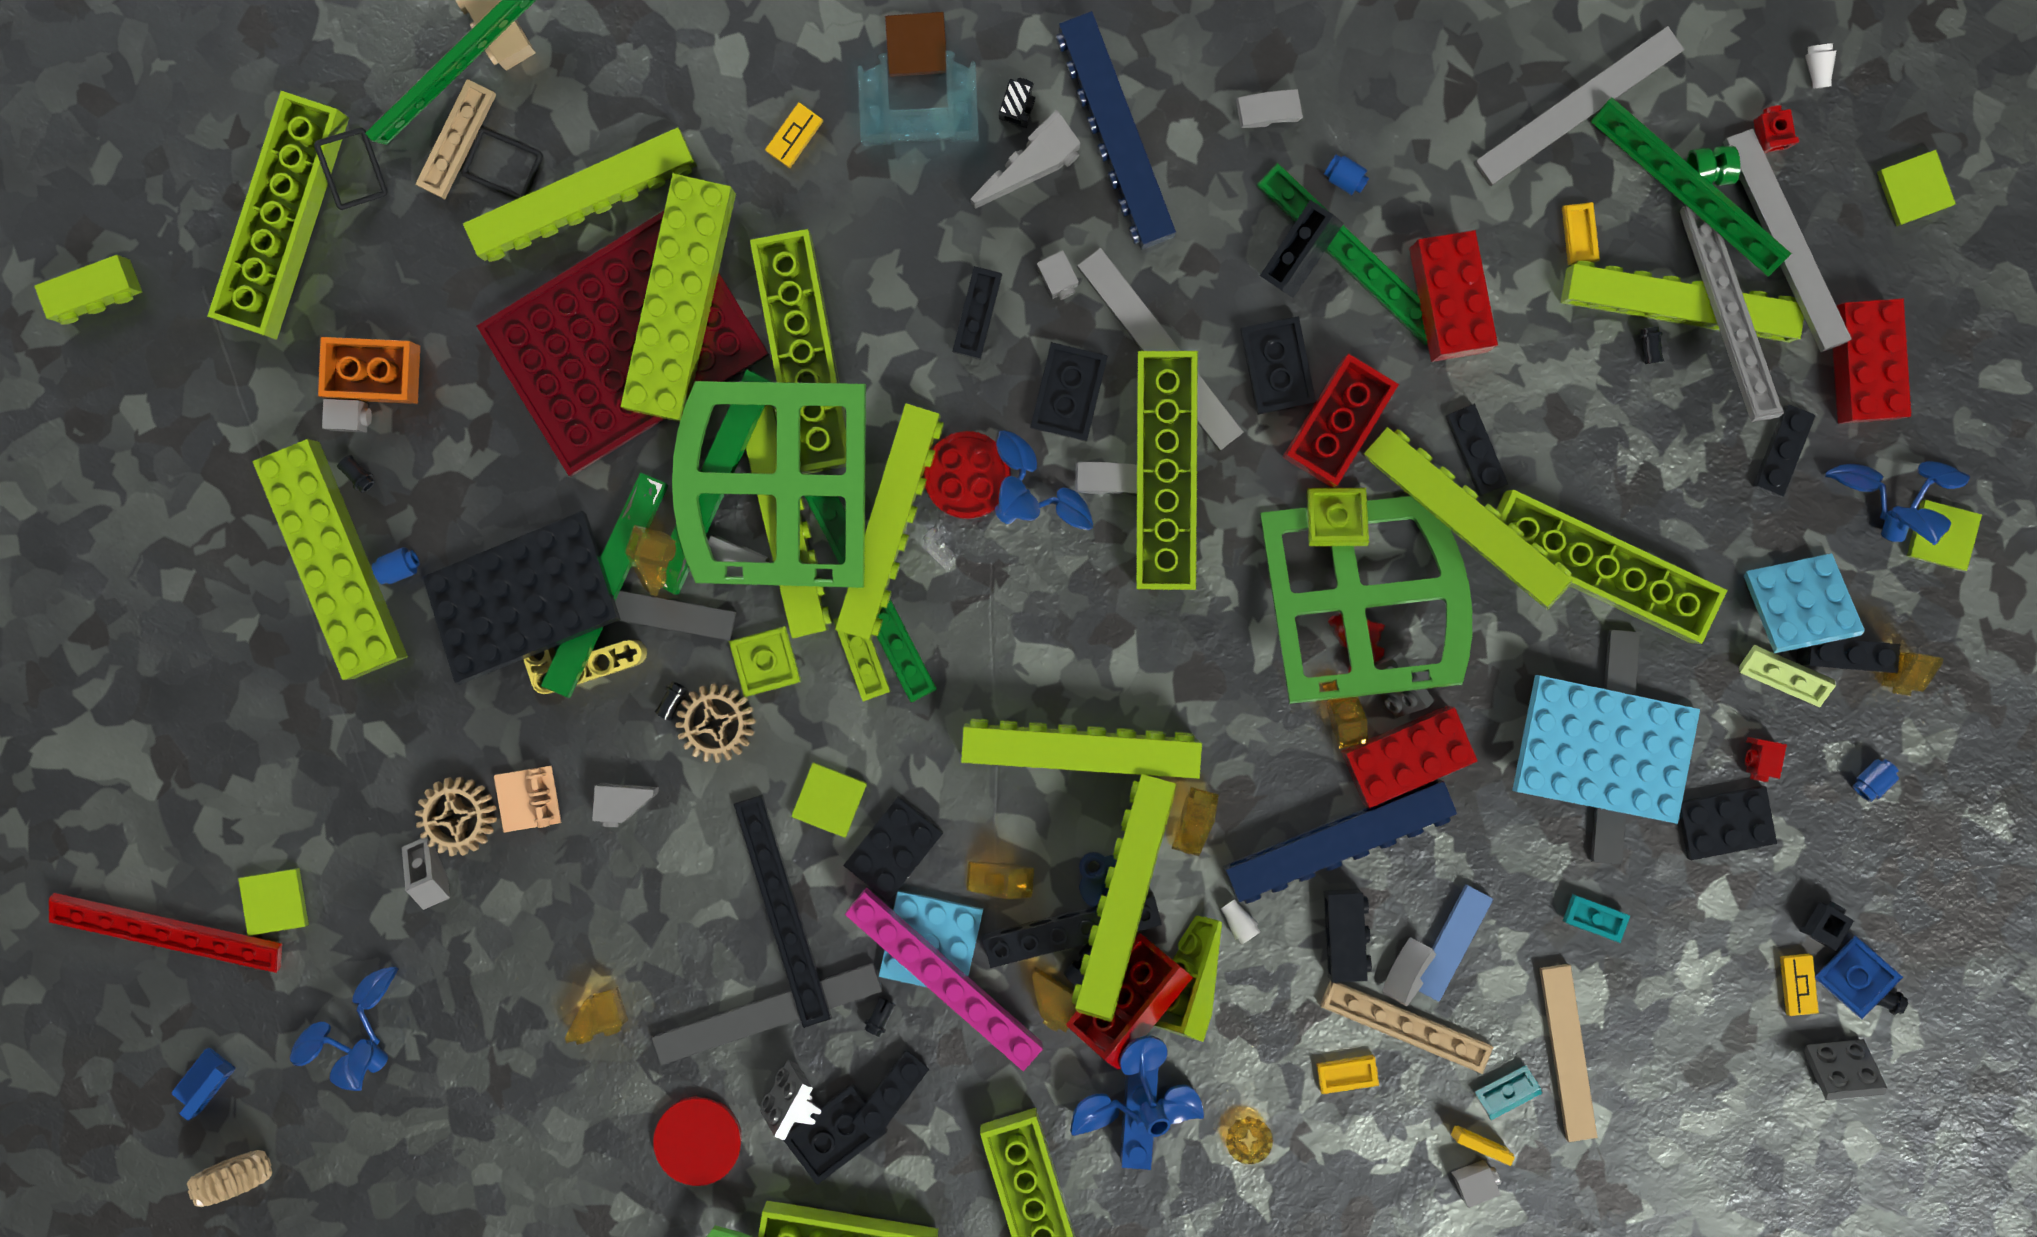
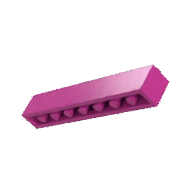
[845,887,1043,1071]

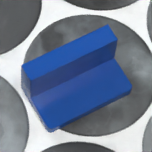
[172,1048,236,1121]

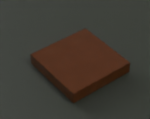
[885,12,948,77]

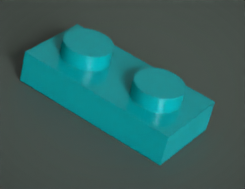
[1563,894,1630,943]
[1475,1065,1543,1120]

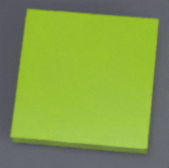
[1877,150,1956,226]
[1306,488,1369,546]
[1906,500,1982,571]
[729,626,802,697]
[791,762,867,838]
[238,868,309,936]

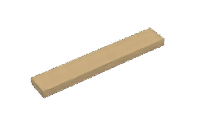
[1539,964,1598,1142]
[1320,980,1494,1074]

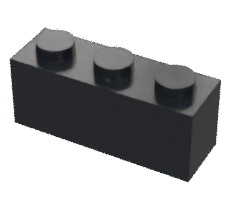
[1260,200,1344,298]
[1796,639,1901,673]
[1324,889,1372,983]

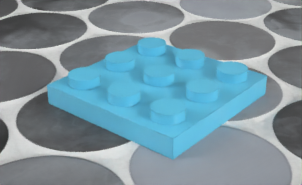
[1744,553,1865,653]
[879,890,983,988]

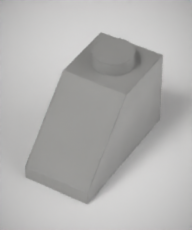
[592,783,659,827]
[402,836,450,910]

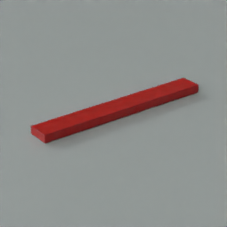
[49,893,282,973]

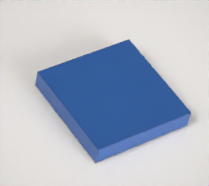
[1815,936,1903,1020]

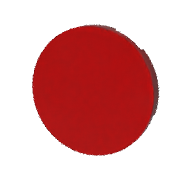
[924,431,1011,519]
[653,1096,742,1186]

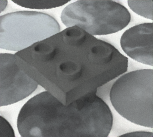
[1374,652,1435,718]
[1804,1039,1887,1100]
[760,1060,821,1140]

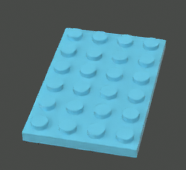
[1512,675,1700,824]

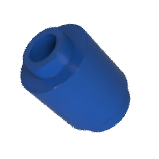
[1324,154,1370,195]
[372,547,420,584]
[1853,759,1899,802]

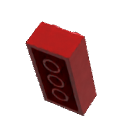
[1409,230,1498,362]
[1833,299,1911,424]
[1282,354,1399,488]
[1341,705,1478,808]
[1066,933,1193,1070]

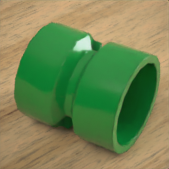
[1686,145,1741,186]

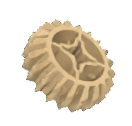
[676,683,756,763]
[415,777,497,856]
[187,1150,272,1207]

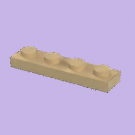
[415,79,496,199]

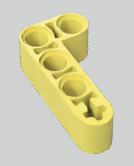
[523,640,647,694]

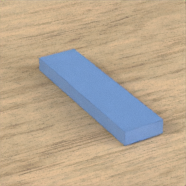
[1419,884,1493,1002]

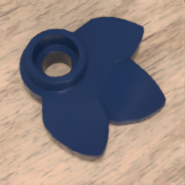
[1079,852,1117,907]

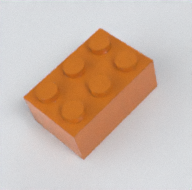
[318,337,420,404]

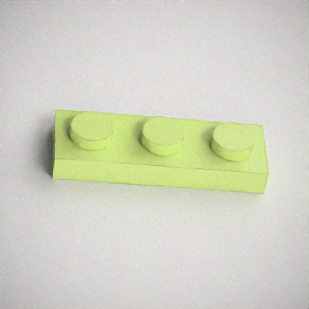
[1739,645,1836,707]

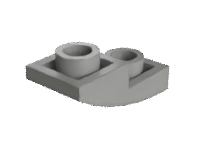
[1236,89,1303,128]
[1075,462,1137,496]
[708,535,769,577]
[1382,937,1436,1006]

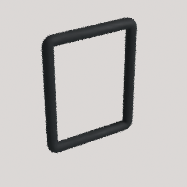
[314,127,388,210]
[461,127,543,199]

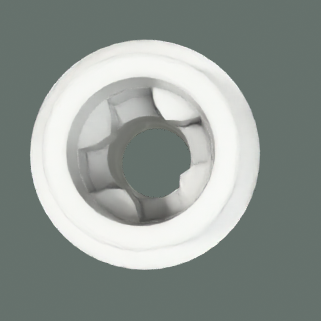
[1805,43,1836,89]
[1221,899,1261,945]

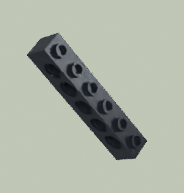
[983,892,1162,968]

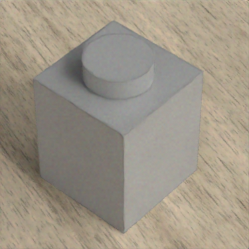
[1036,250,1079,300]
[322,399,372,432]
[1451,1160,1501,1208]

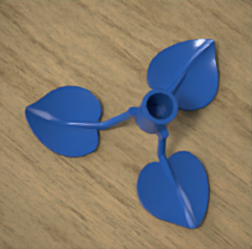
[995,431,1093,530]
[1825,461,1970,545]
[290,967,399,1091]
[1070,1035,1204,1137]

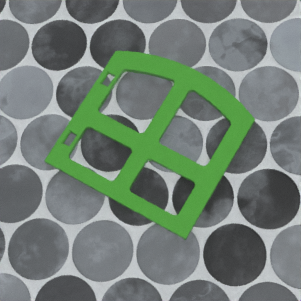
[672,381,866,588]
[1260,496,1472,704]

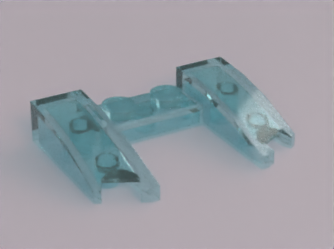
[858,51,979,146]

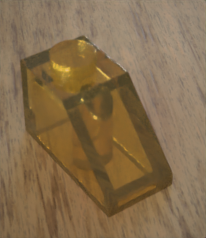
[1882,652,1943,696]
[967,861,1034,899]
[1032,966,1076,1033]

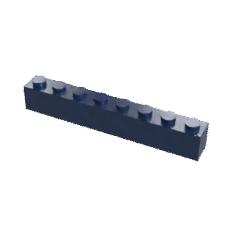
[1055,11,1176,250]
[1223,779,1457,904]

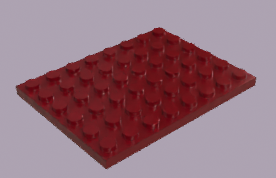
[476,211,770,477]

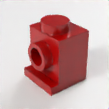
[1753,105,1799,153]
[1745,737,1787,782]

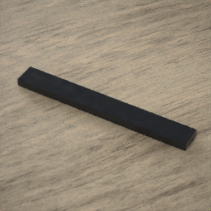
[734,794,832,1028]

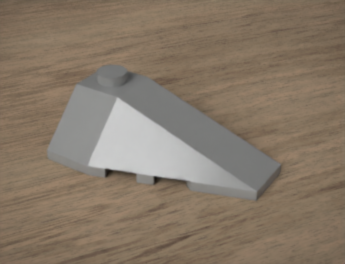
[970,110,1080,209]

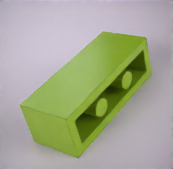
[34,255,142,325]

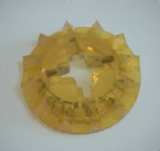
[1226,1116,1273,1164]

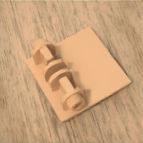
[494,765,562,833]

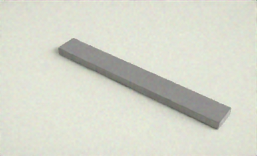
[1474,26,1684,186]
[1723,129,1851,352]
[1679,206,1784,422]
[1077,248,1244,451]

